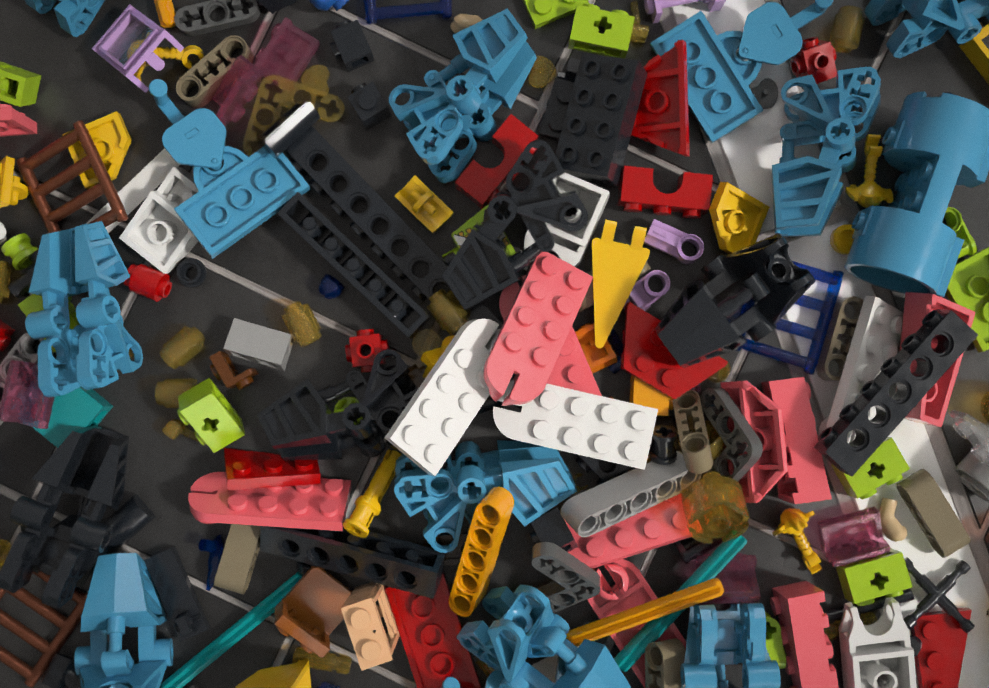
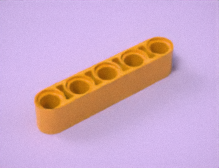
[449,487,514,617]

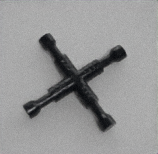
[903,557,975,633]

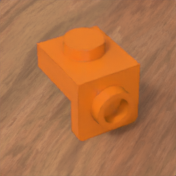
[575,323,618,374]

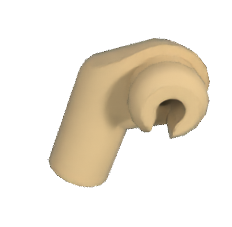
[451,13,482,33]
[877,497,907,542]

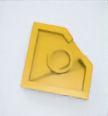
[62,111,132,190]
[709,182,770,254]

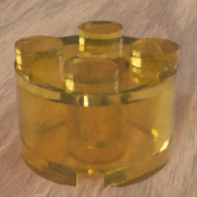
[681,471,750,543]

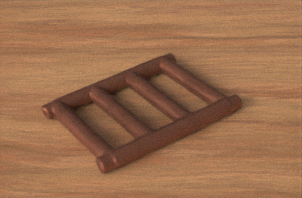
[16,120,128,233]
[0,571,88,688]

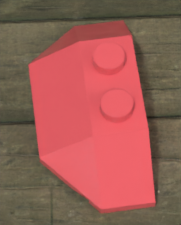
[720,380,788,503]

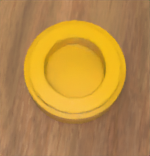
[830,224,855,255]

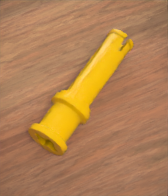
[343,449,401,538]

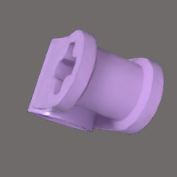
[623,270,670,311]

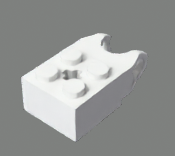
[523,173,610,271]
[839,597,917,688]

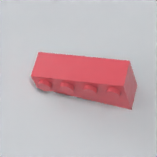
[896,292,975,427]
[761,377,832,504]
[770,581,839,688]

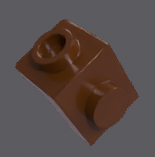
[209,351,259,390]

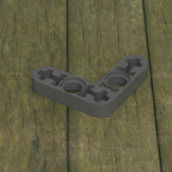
[174,0,261,36]
[699,387,763,499]
[531,542,600,613]

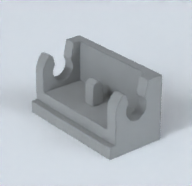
[223,318,293,372]

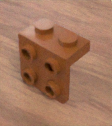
[274,566,352,658]

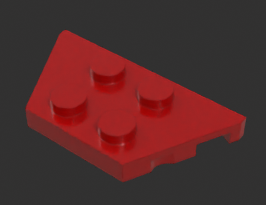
[631,40,690,157]
[621,302,728,400]

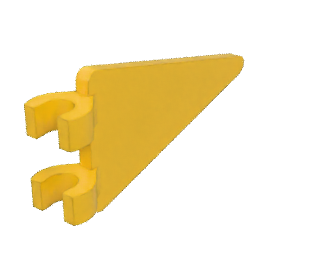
[591,220,650,348]

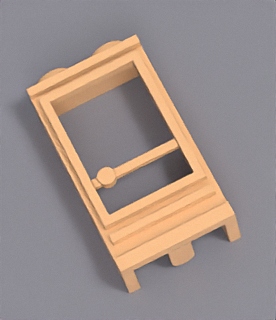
[341,582,400,671]

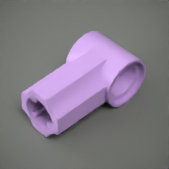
[644,219,704,264]

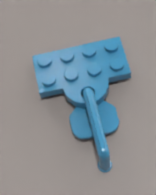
[650,0,834,144]
[149,79,310,259]

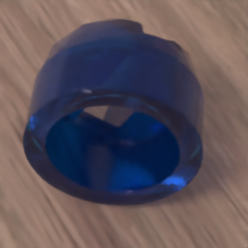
[319,273,345,299]

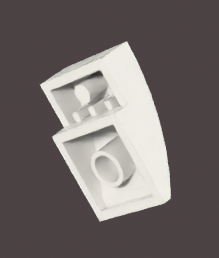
[119,167,199,274]

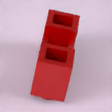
[455,114,539,209]
[617,165,713,219]

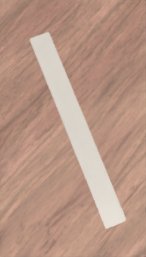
[29,148,181,295]

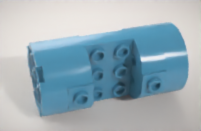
[844,91,989,297]

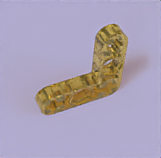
[243,74,344,156]

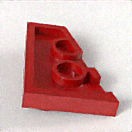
[224,448,321,490]
[911,608,972,688]

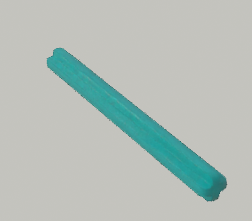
[614,530,747,672]
[161,572,303,688]

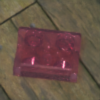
[254,17,321,93]
[213,55,265,126]
[0,360,54,429]
[817,506,890,567]
[693,553,761,604]

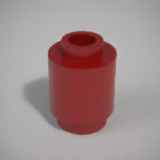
[124,264,172,302]

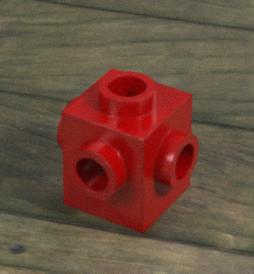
[790,37,837,84]
[345,329,390,373]

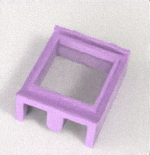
[92,4,184,93]

